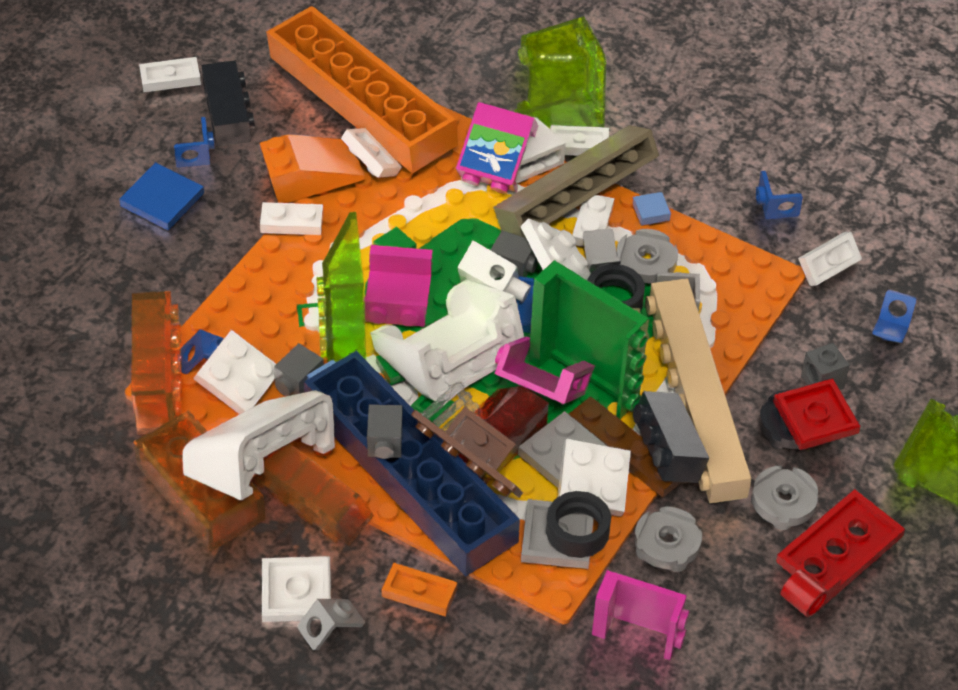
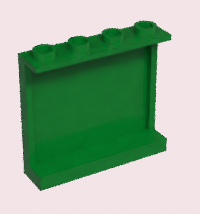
[529,260,649,419]

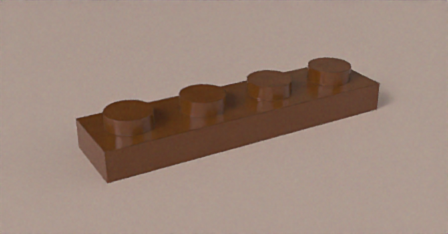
[569,396,681,498]

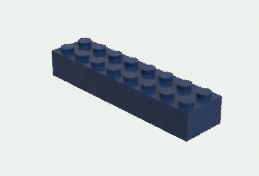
[304,350,520,577]

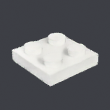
[521,218,591,280]
[193,330,276,414]
[558,439,631,516]

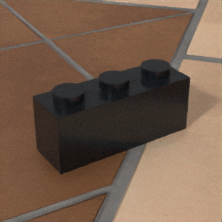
[201,60,255,147]
[633,391,709,483]

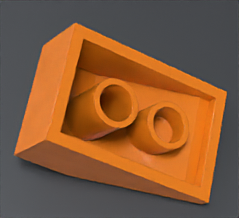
[259,134,365,203]

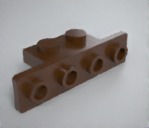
[411,407,523,498]

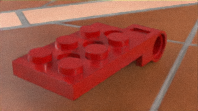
[776,489,905,618]

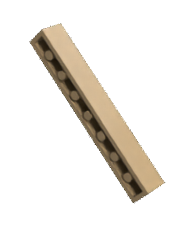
[645,278,751,504]

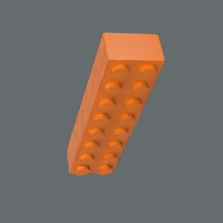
[266,6,458,173]

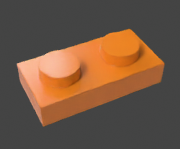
[381,563,458,617]

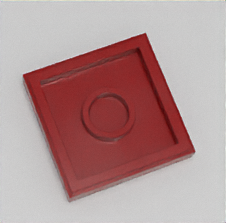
[773,378,861,450]

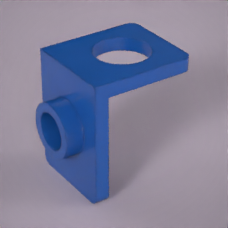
[174,117,215,168]
[756,170,803,219]
[872,290,917,343]
[179,329,224,374]

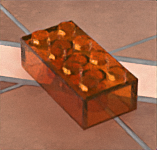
[131,291,183,435]
[133,410,266,552]
[251,443,374,546]

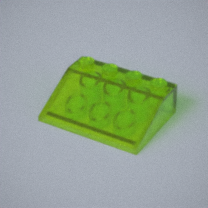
[316,212,366,363]

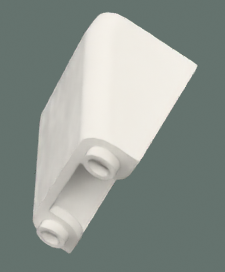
[370,280,524,402]
[183,390,335,500]

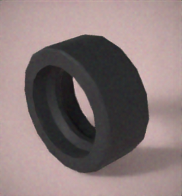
[587,264,645,311]
[546,491,611,558]

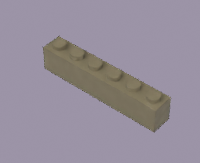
[493,125,659,238]

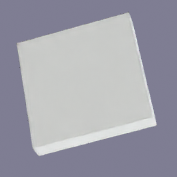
[262,556,331,622]

